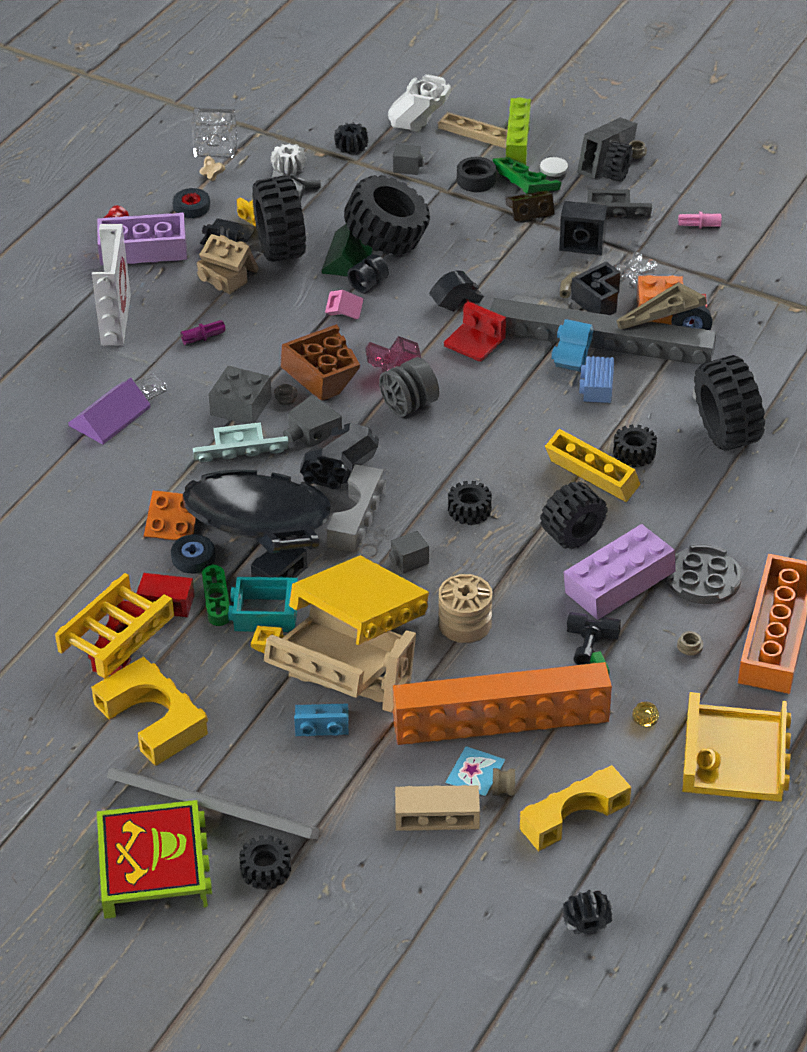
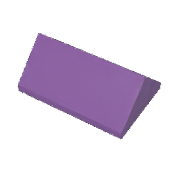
[68,377,151,444]

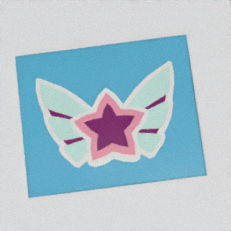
[445,746,506,796]

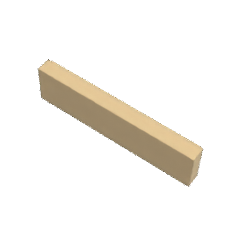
[438,112,507,148]

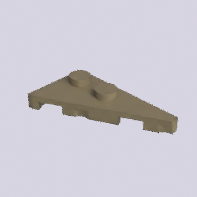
[616,282,707,329]

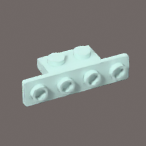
[193,422,288,462]

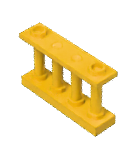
[55,573,174,679]

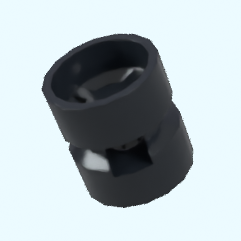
[347,254,389,293]

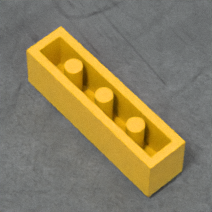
[545,429,641,502]

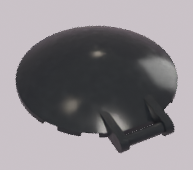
[182,469,331,554]

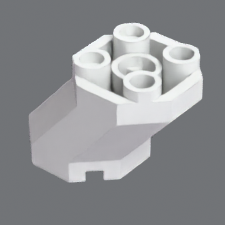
[388,75,451,132]

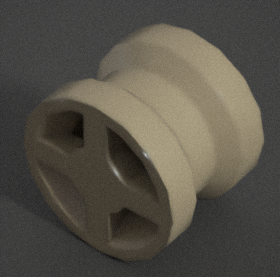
[493,768,515,796]

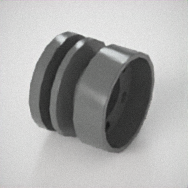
[379,357,439,417]

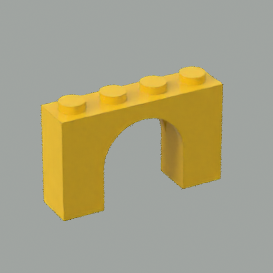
[91,656,208,766]

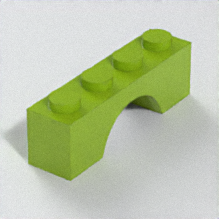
[506,97,531,165]

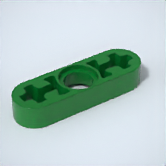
[202,565,229,626]

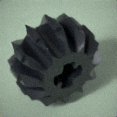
[334,122,369,154]
[563,890,612,935]

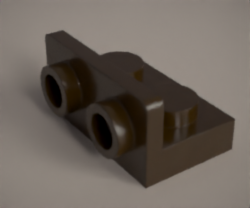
[505,191,555,222]

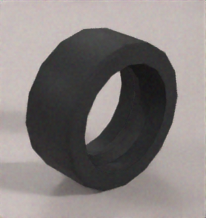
[457,157,496,192]

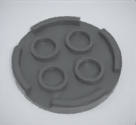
[666,544,742,604]

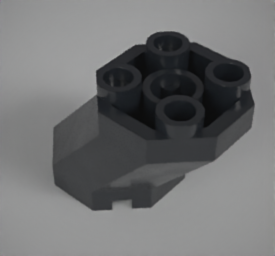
[300,423,379,490]

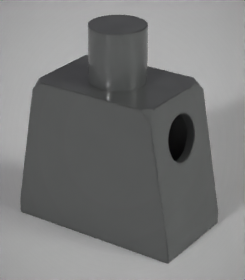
[283,394,342,447]

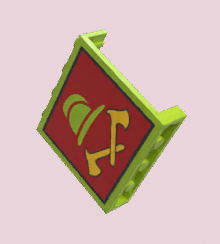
[97,800,212,919]

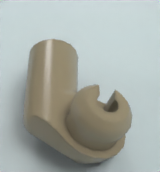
[560,272,579,298]

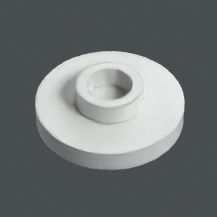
[540,157,568,177]

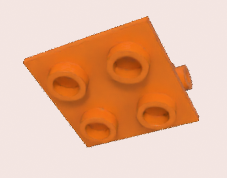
[144,490,196,540]

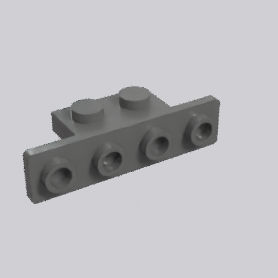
[582,189,652,218]

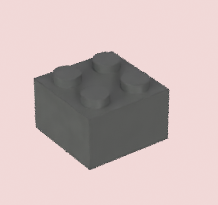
[209,366,272,424]

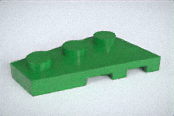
[492,157,562,194]

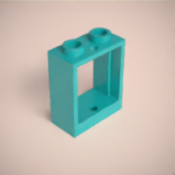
[228,577,298,632]

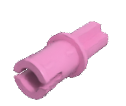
[678,212,721,229]

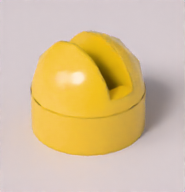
[697,748,721,771]

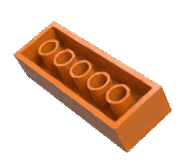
[738,554,807,694]

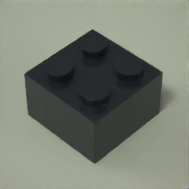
[559,201,607,255]

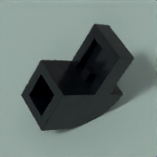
[429,270,484,312]

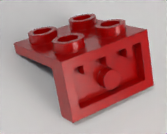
[444,301,506,362]

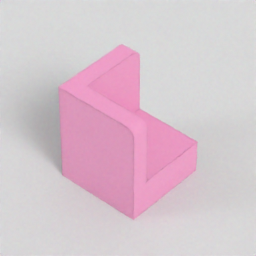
[325,290,363,319]

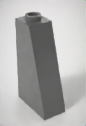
[577,117,638,179]

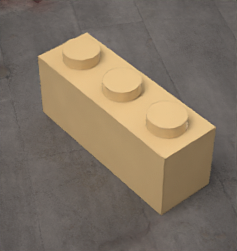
[395,785,480,831]

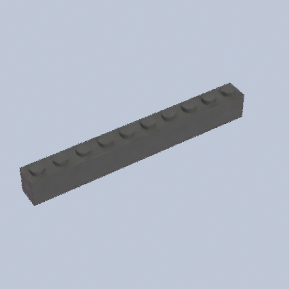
[490,298,716,365]

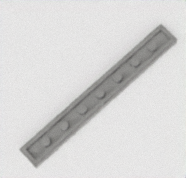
[107,768,320,839]

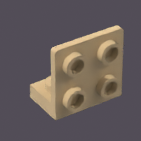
[199,234,259,273]

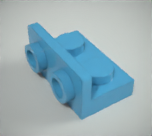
[294,703,349,736]

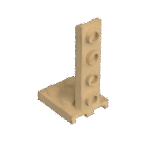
[289,630,416,712]

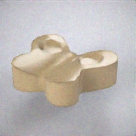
[200,156,225,181]

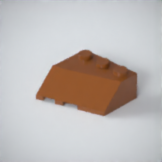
[281,324,360,401]

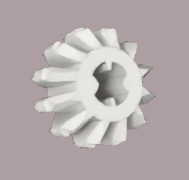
[271,143,306,176]

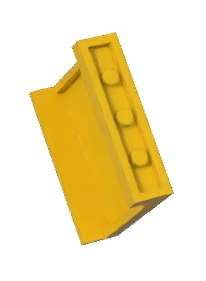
[289,555,429,645]
[682,692,791,802]

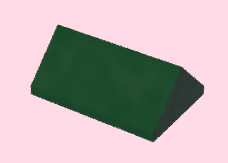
[321,224,374,277]

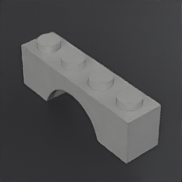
[326,464,387,553]

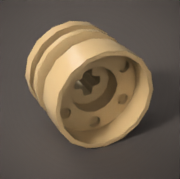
[439,574,492,643]

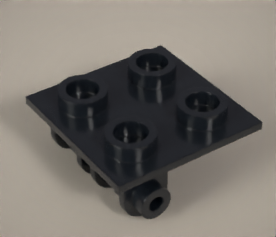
[200,218,256,245]

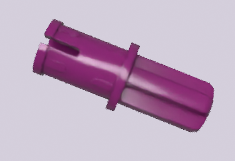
[180,320,226,345]

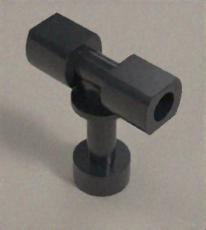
[567,612,621,665]

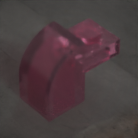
[365,336,421,373]

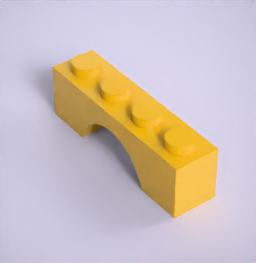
[520,765,631,851]

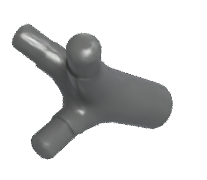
[289,173,321,189]

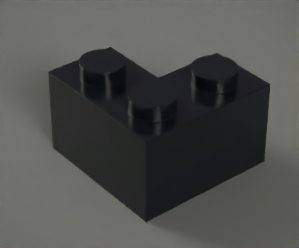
[571,261,621,315]

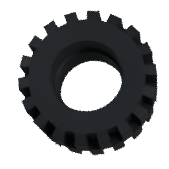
[540,481,608,549]

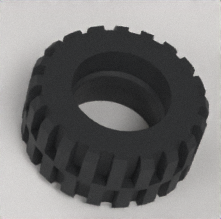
[252,175,306,262]
[344,175,430,255]
[694,355,765,451]

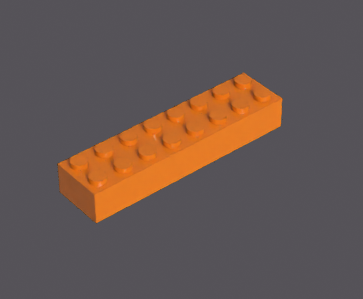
[393,662,612,745]

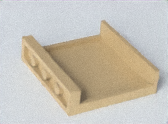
[264,604,402,698]

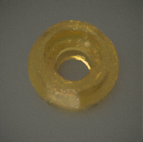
[632,701,659,727]

